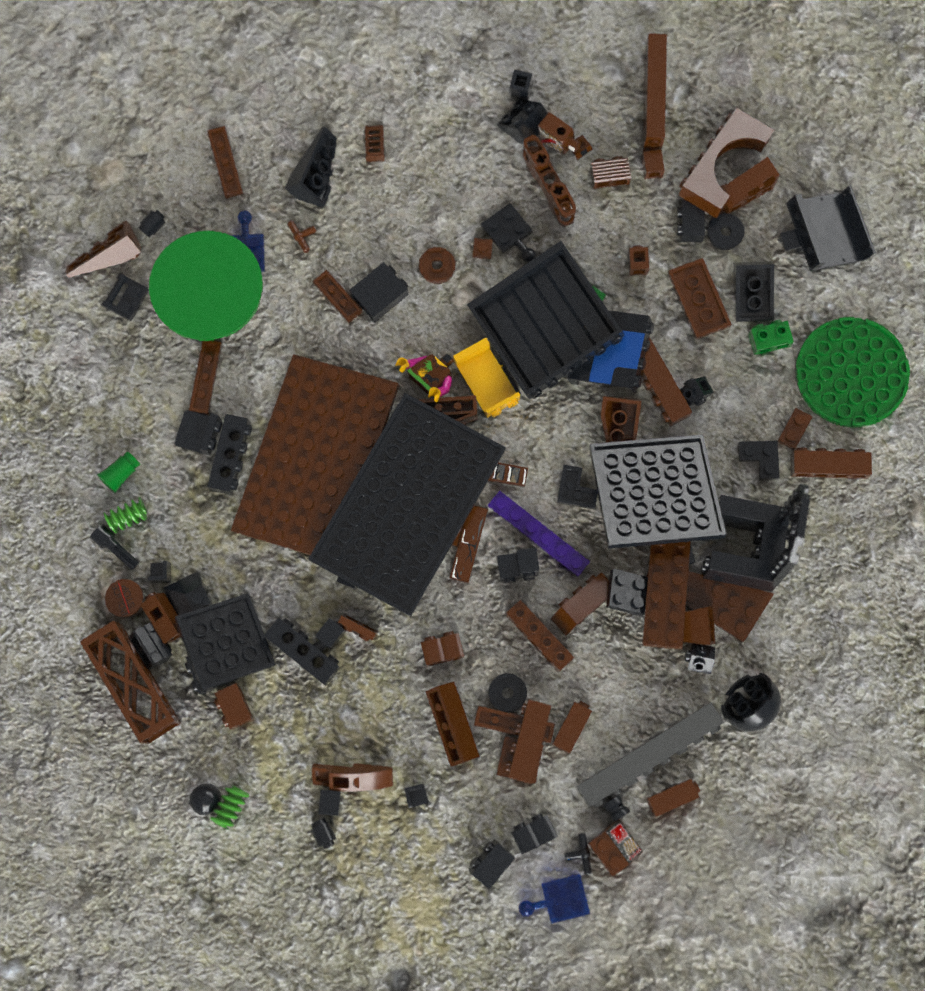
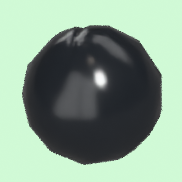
[189,783,221,815]

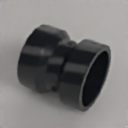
[603,794,630,822]

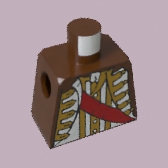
[538,112,581,155]

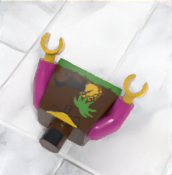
[395,354,454,402]

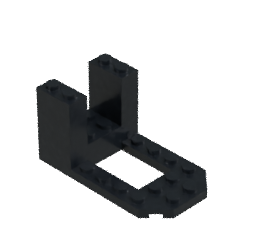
[701,484,810,592]

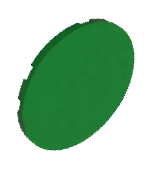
[149,231,263,341]
[795,317,910,428]

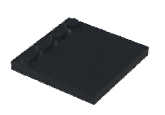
[174,593,276,692]

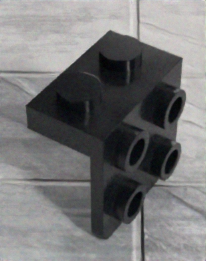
[175,410,222,456]

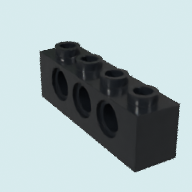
[207,414,252,495]
[264,618,340,686]

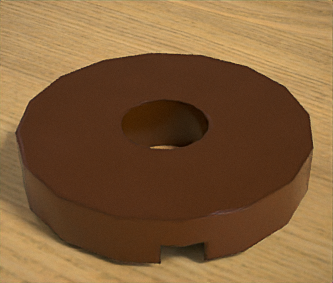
[419,247,456,284]

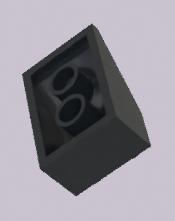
[733,261,774,322]

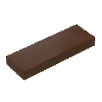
[313,270,363,324]

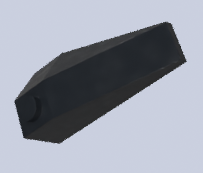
[285,126,337,207]

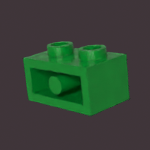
[748,320,794,355]

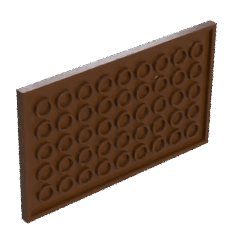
[231,354,400,555]

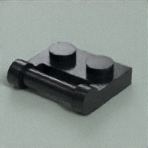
[101,273,149,321]

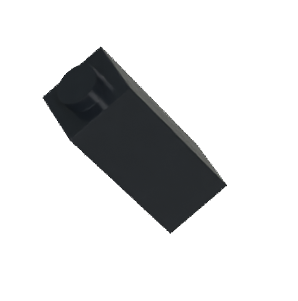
[510,69,533,100]

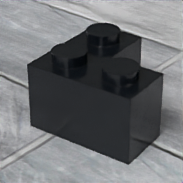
[497,548,540,584]

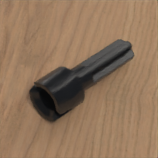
[90,524,139,570]

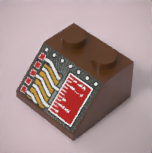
[587,819,643,877]

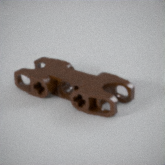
[523,135,576,227]

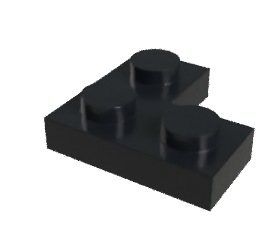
[738,441,780,480]
[557,465,598,510]

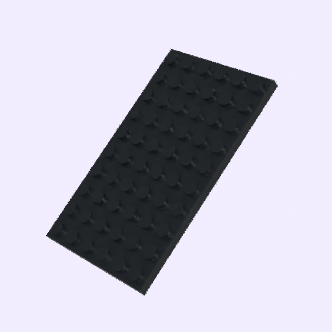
[308,393,506,617]

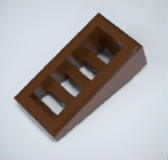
[365,125,385,162]

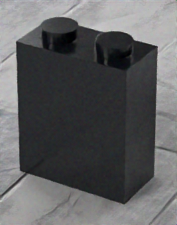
[349,262,409,323]

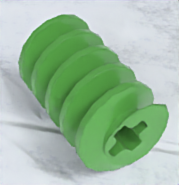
[104,497,147,533]
[209,784,250,830]

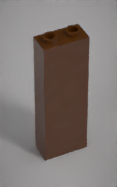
[642,33,667,152]

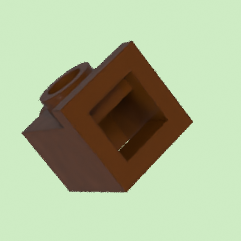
[628,245,649,275]

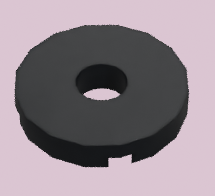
[707,213,745,250]
[488,673,527,713]

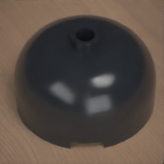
[721,673,781,732]

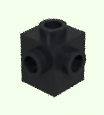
[680,376,714,407]
[685,643,715,674]

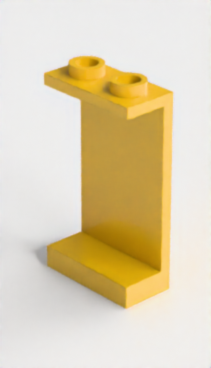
[453,338,520,418]

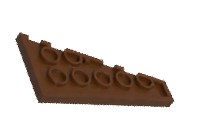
[646,571,774,643]

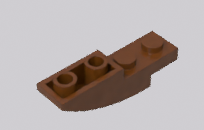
[312,763,393,792]

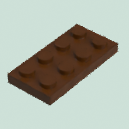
[668,258,732,340]

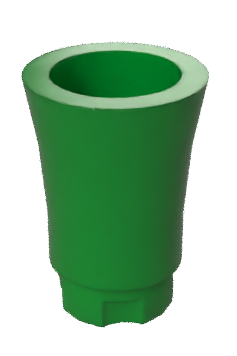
[97,451,140,494]

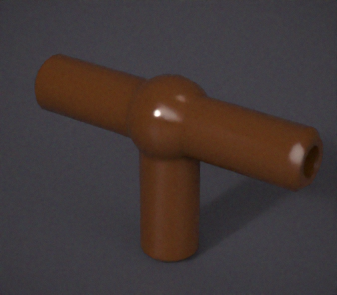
[287,220,316,253]

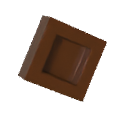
[570,134,593,160]
[473,238,493,259]

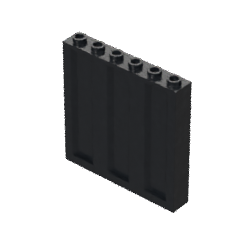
[467,241,625,399]

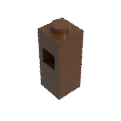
[140,592,181,644]
[552,701,592,754]
[646,779,700,817]

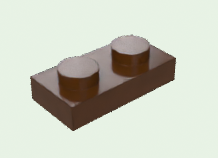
[778,408,813,450]
[338,614,379,641]

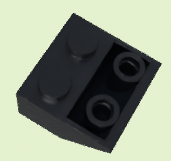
[497,99,548,145]

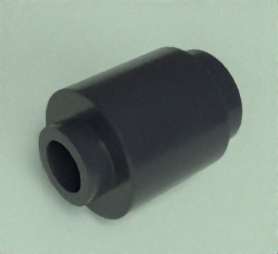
[138,210,165,238]
[311,818,337,850]

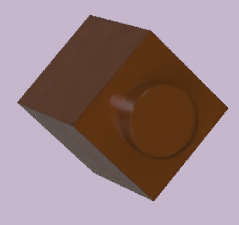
[641,149,665,179]

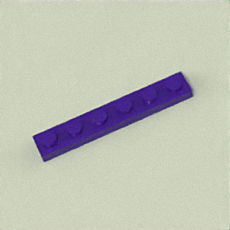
[488,491,590,577]

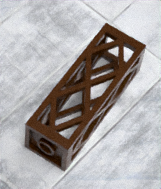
[80,620,181,744]

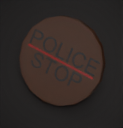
[105,579,144,618]

